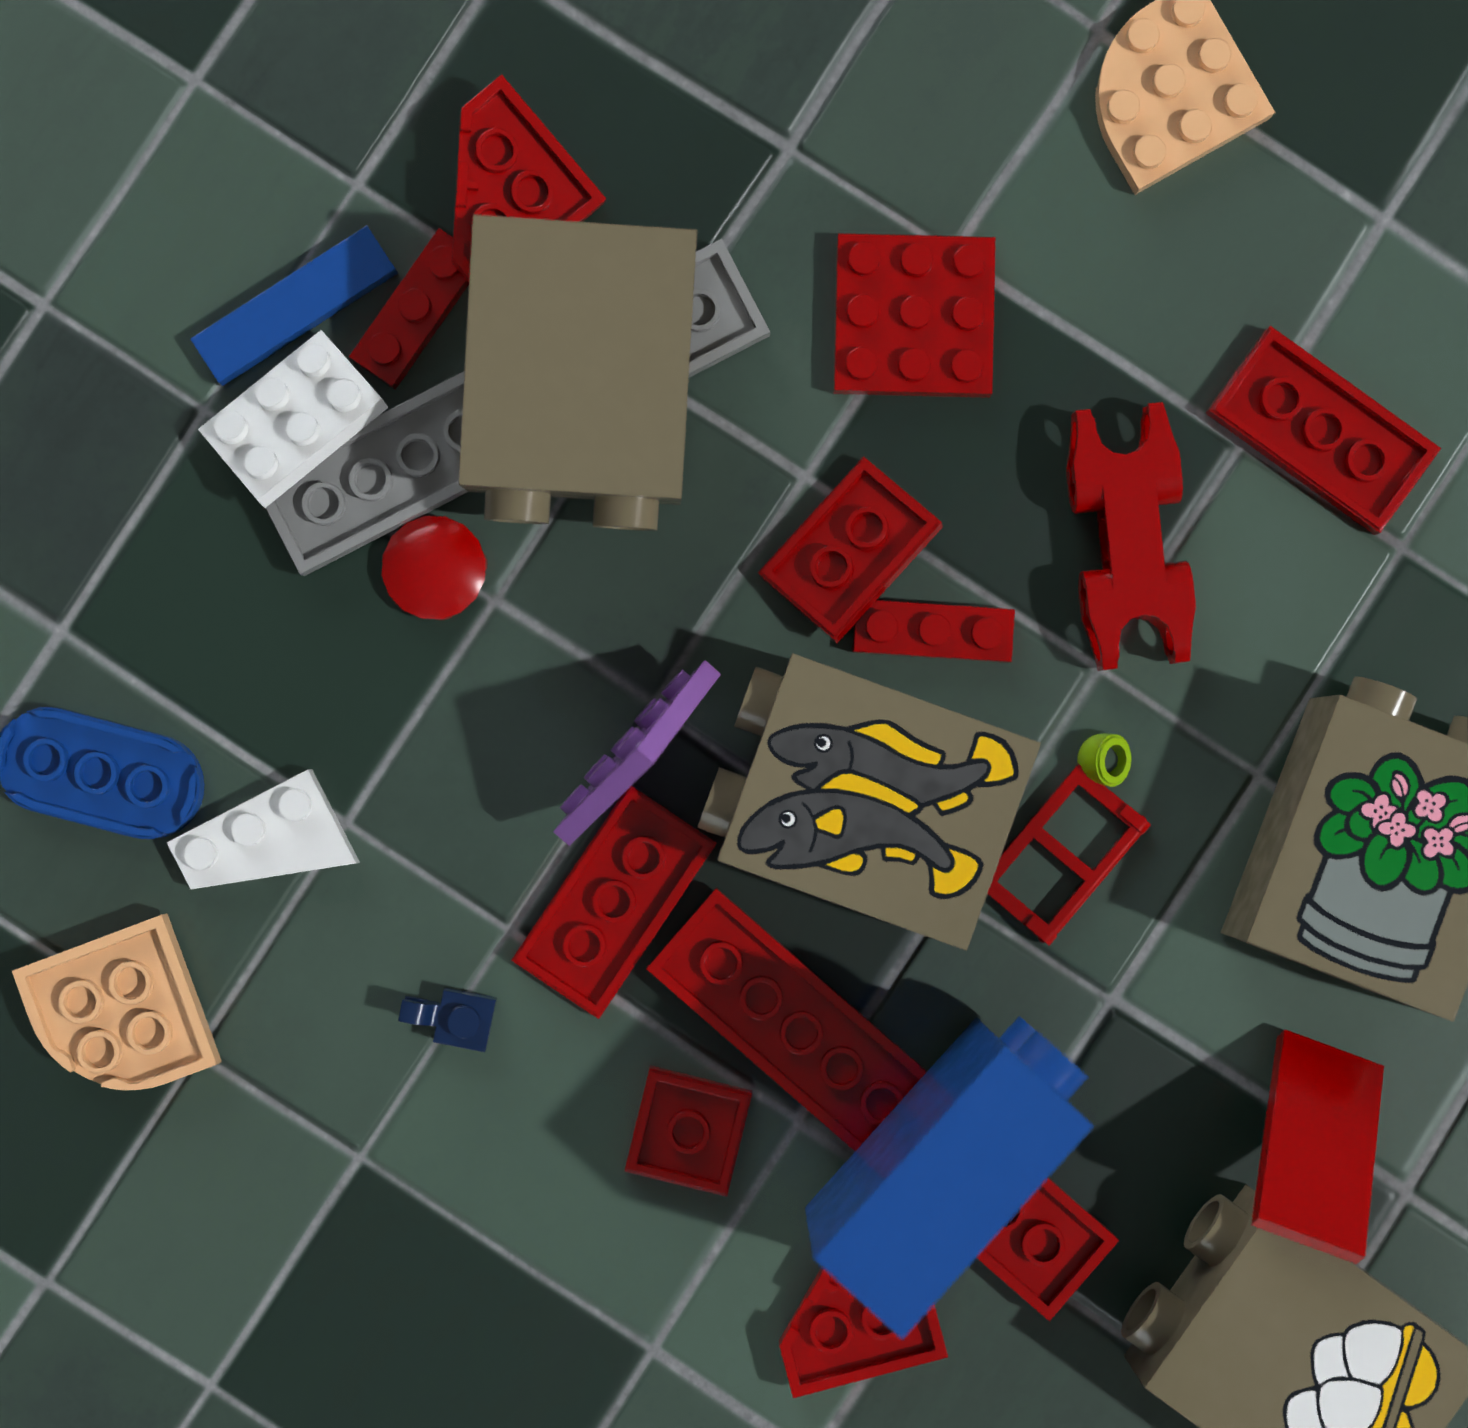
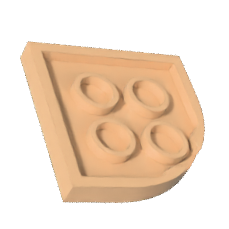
[1095,0,1275,195]
[12,913,222,1090]

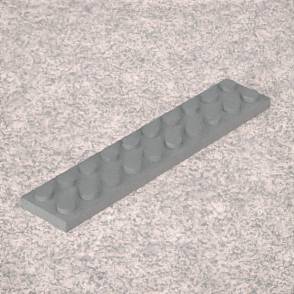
[266,239,770,576]

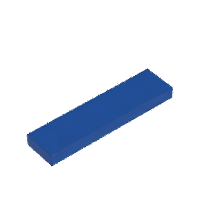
[191,225,398,386]

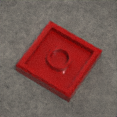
[624,1065,752,1197]

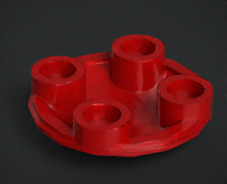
[382,516,488,620]

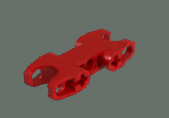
[1066,402,1196,671]

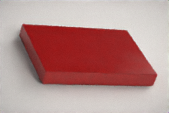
[757,456,943,644]

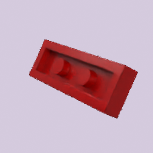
[349,228,469,390]
[852,600,1015,663]

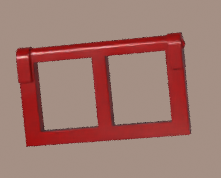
[987,764,1151,946]

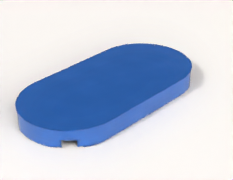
[0,707,205,839]

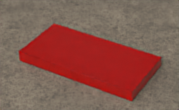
[1205,325,1441,535]
[511,785,717,1019]
[1251,1029,1384,1264]

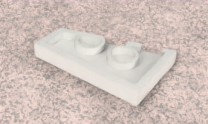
[167,769,360,889]

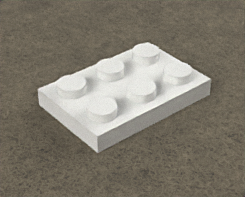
[198,330,388,508]

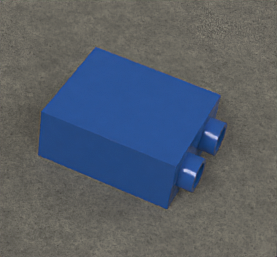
[805,1016,1094,1339]

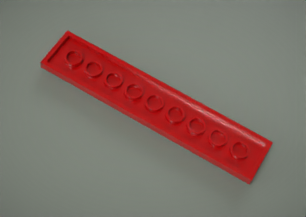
[646,887,1119,1322]

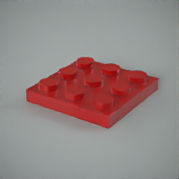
[834,233,996,398]

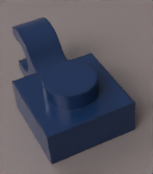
[398,988,497,1052]

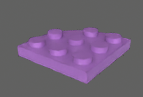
[553,660,721,846]

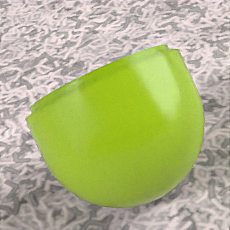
[1077,733,1132,787]

